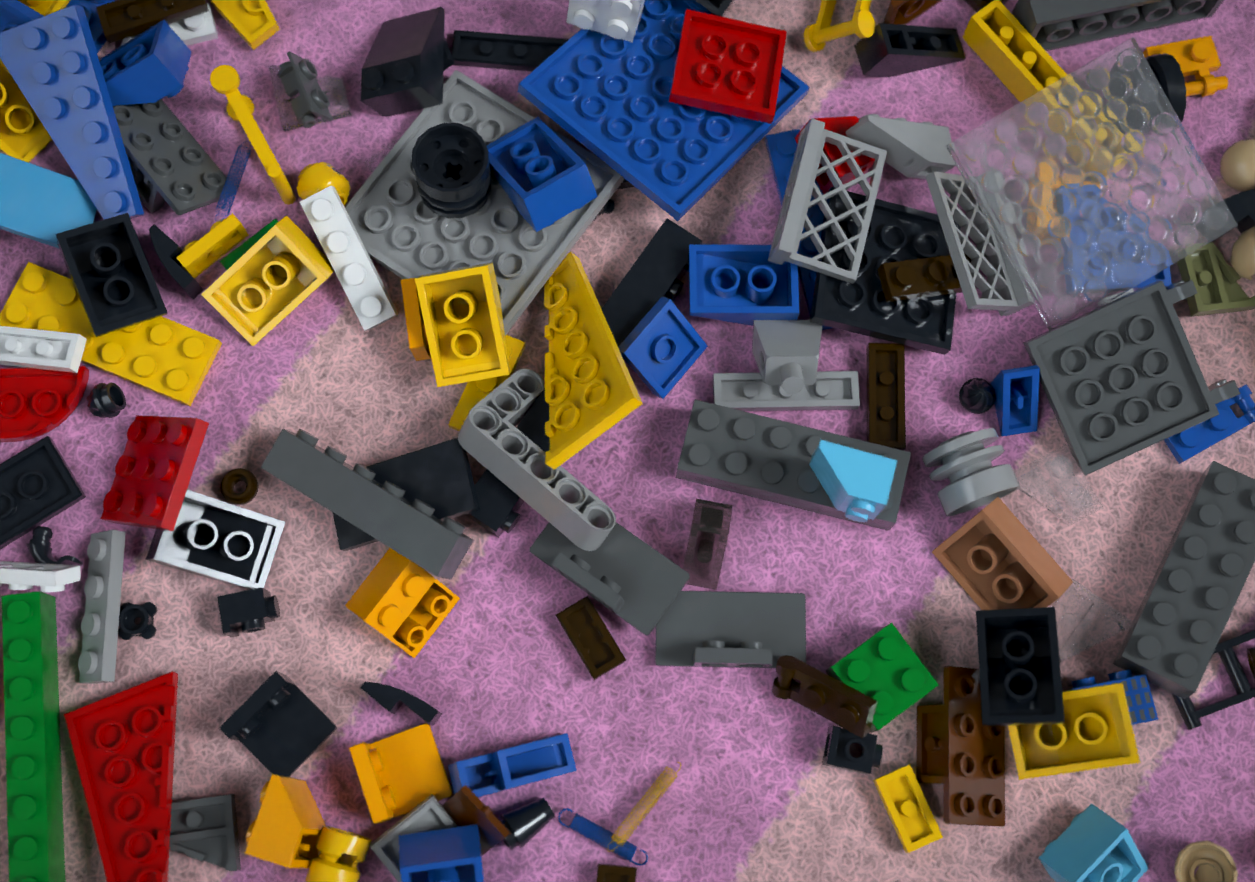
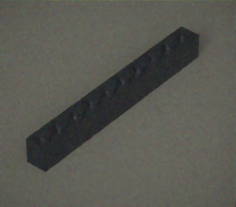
[465,218,702,538]

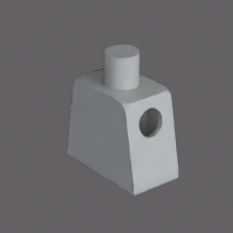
[752,320,822,393]

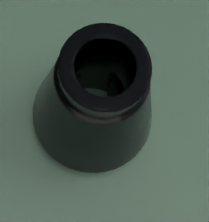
[500,798,555,851]

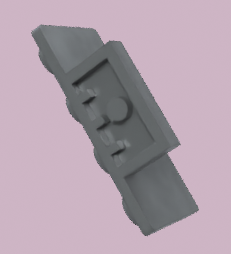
[113,99,236,215]
[529,522,690,636]
[655,591,806,668]

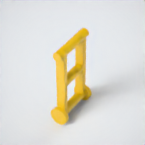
[803,0,875,52]
[210,65,296,205]

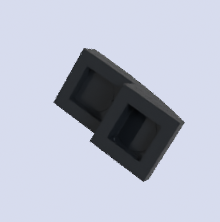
[149,224,203,300]
[360,682,442,726]

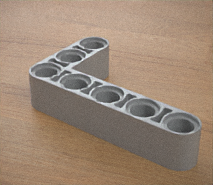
[458,369,616,551]

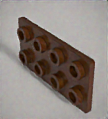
[916,666,1005,827]

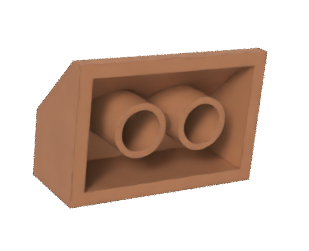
[932,497,1073,610]

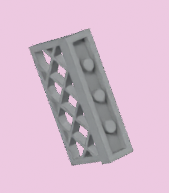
[768,118,887,284]
[925,171,1037,316]

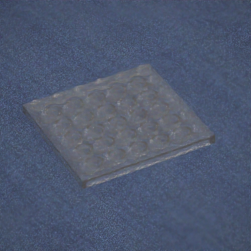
[946,37,1238,330]

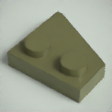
[1174,242,1255,317]

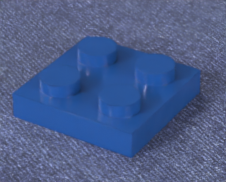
[618,296,708,399]

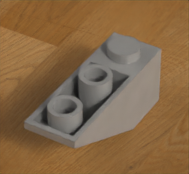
[845,114,957,179]

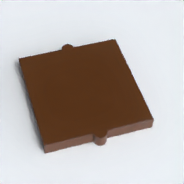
[442,784,510,855]

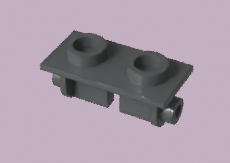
[278,51,333,128]

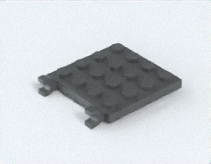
[1023,280,1240,476]

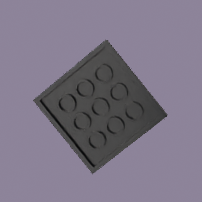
[810,187,961,355]

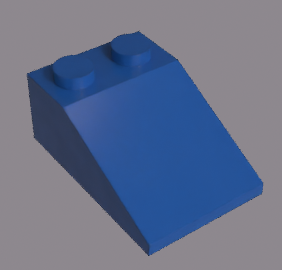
[99,20,192,106]
[486,117,598,232]
[689,245,799,326]
[398,824,484,882]

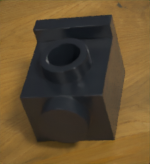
[217,587,280,637]
[822,725,883,774]

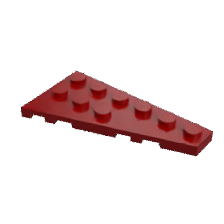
[64,671,178,882]

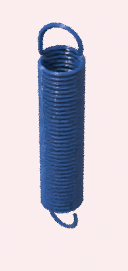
[558,808,648,866]

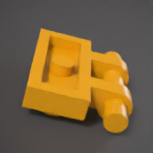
[1143,35,1228,97]

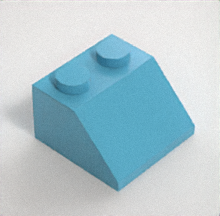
[809,440,897,522]
[1039,803,1149,882]

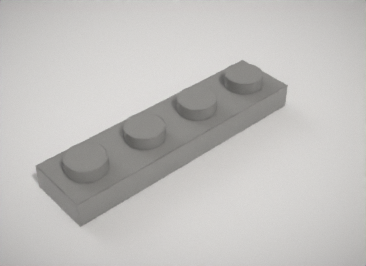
[713,371,860,411]
[78,530,126,684]

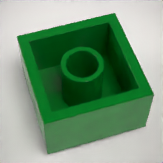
[826,622,939,733]

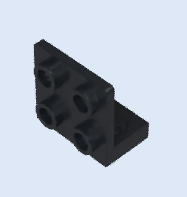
[219,671,337,777]

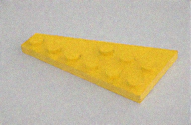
[544,252,643,470]

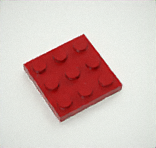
[669,9,787,124]
[100,415,209,531]

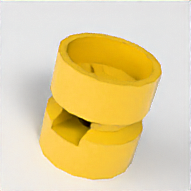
[305,826,371,882]

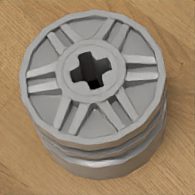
[922,428,1020,516]

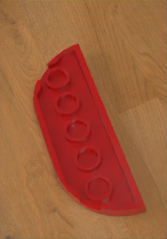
[0,366,90,442]

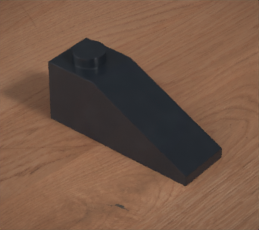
[854,23,966,77]

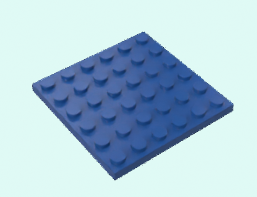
[518,0,810,221]

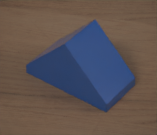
[990,365,1040,436]

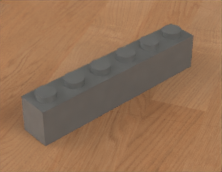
[261,429,473,580]

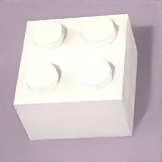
[566,0,645,42]

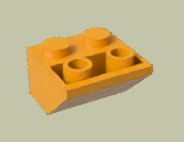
[345,548,460,658]
[245,774,326,868]

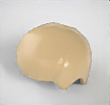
[1220,139,1255,191]
[1230,226,1255,280]
[1174,841,1238,882]

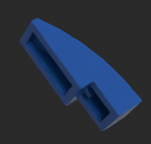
[448,733,577,798]

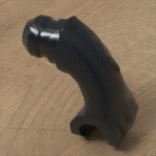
[27,526,83,583]

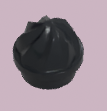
[959,378,996,414]
[86,382,126,418]

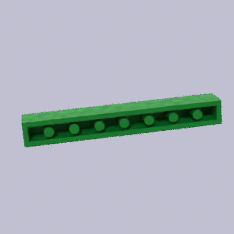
[1,591,66,882]

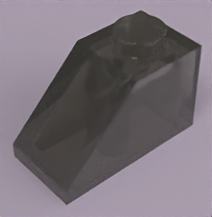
[683,498,733,590]

